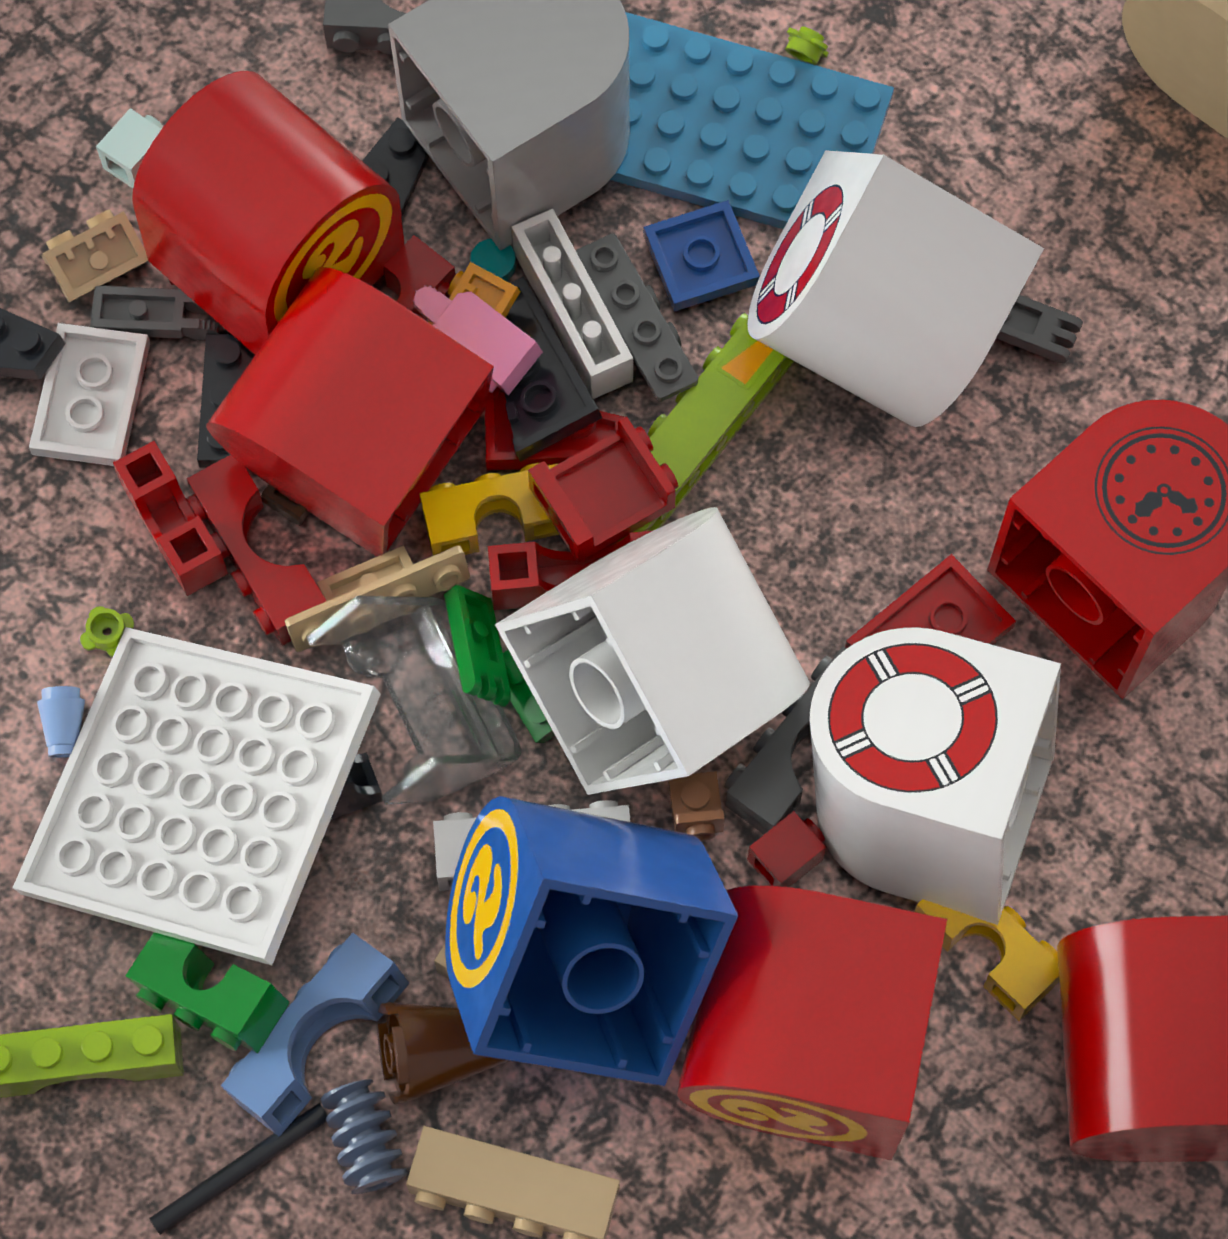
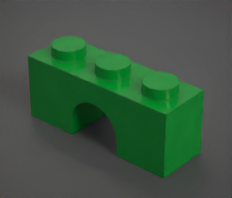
[125,932,290,1054]

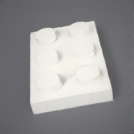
[29,323,150,466]

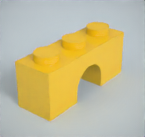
[420,463,559,556]
[914,899,1059,1021]

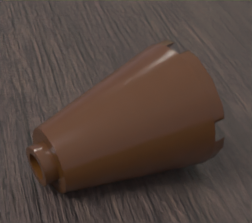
[377,1002,510,1104]

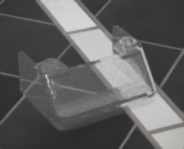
[307,596,521,805]

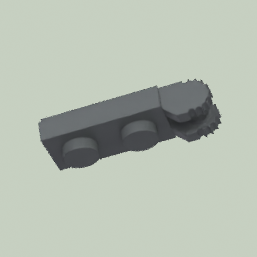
[90,286,220,340]

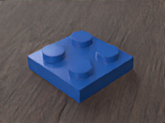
[643,200,760,312]

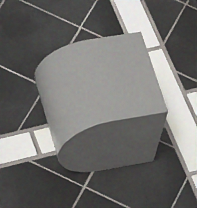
[388,0,630,251]

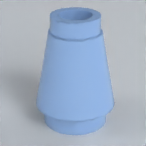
[37,686,85,758]

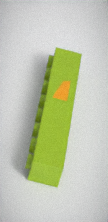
[618,313,794,542]

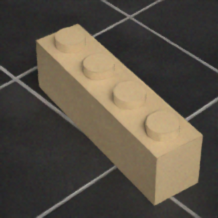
[406,1126,620,1239]

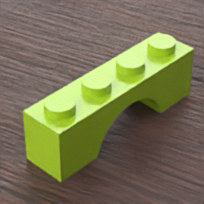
[0,1014,184,1098]

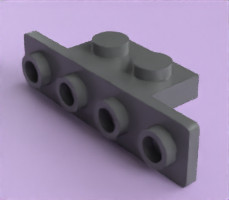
[576,234,698,402]

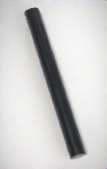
[149,1103,328,1235]

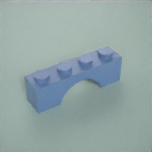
[221,932,410,1137]

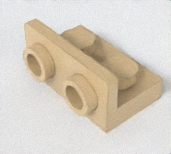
[41,209,148,303]

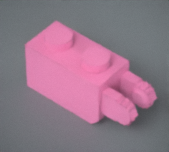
[412,285,543,395]

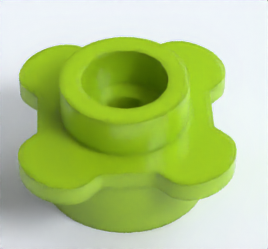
[785,26,829,65]
[80,606,135,657]

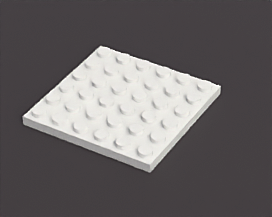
[13,627,381,965]

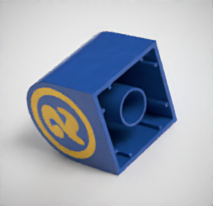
[445,796,738,1086]

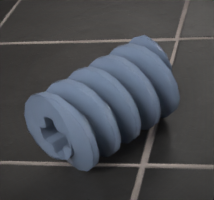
[321,1079,408,1195]

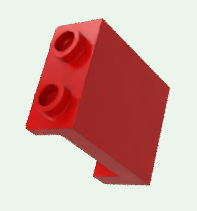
[528,416,679,563]

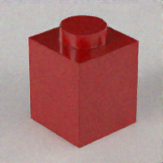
[747,811,826,887]

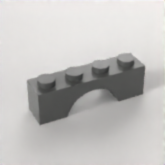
[323,0,406,54]
[724,646,846,834]

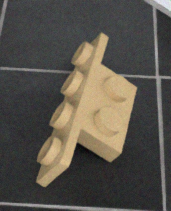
[285,545,470,652]

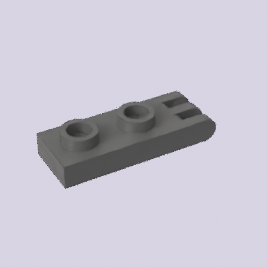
[996,294,1083,363]

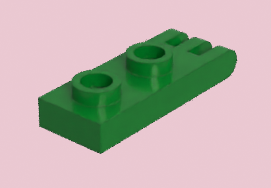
[444,584,511,707]

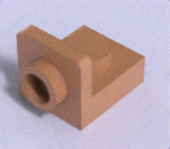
[668,771,725,841]

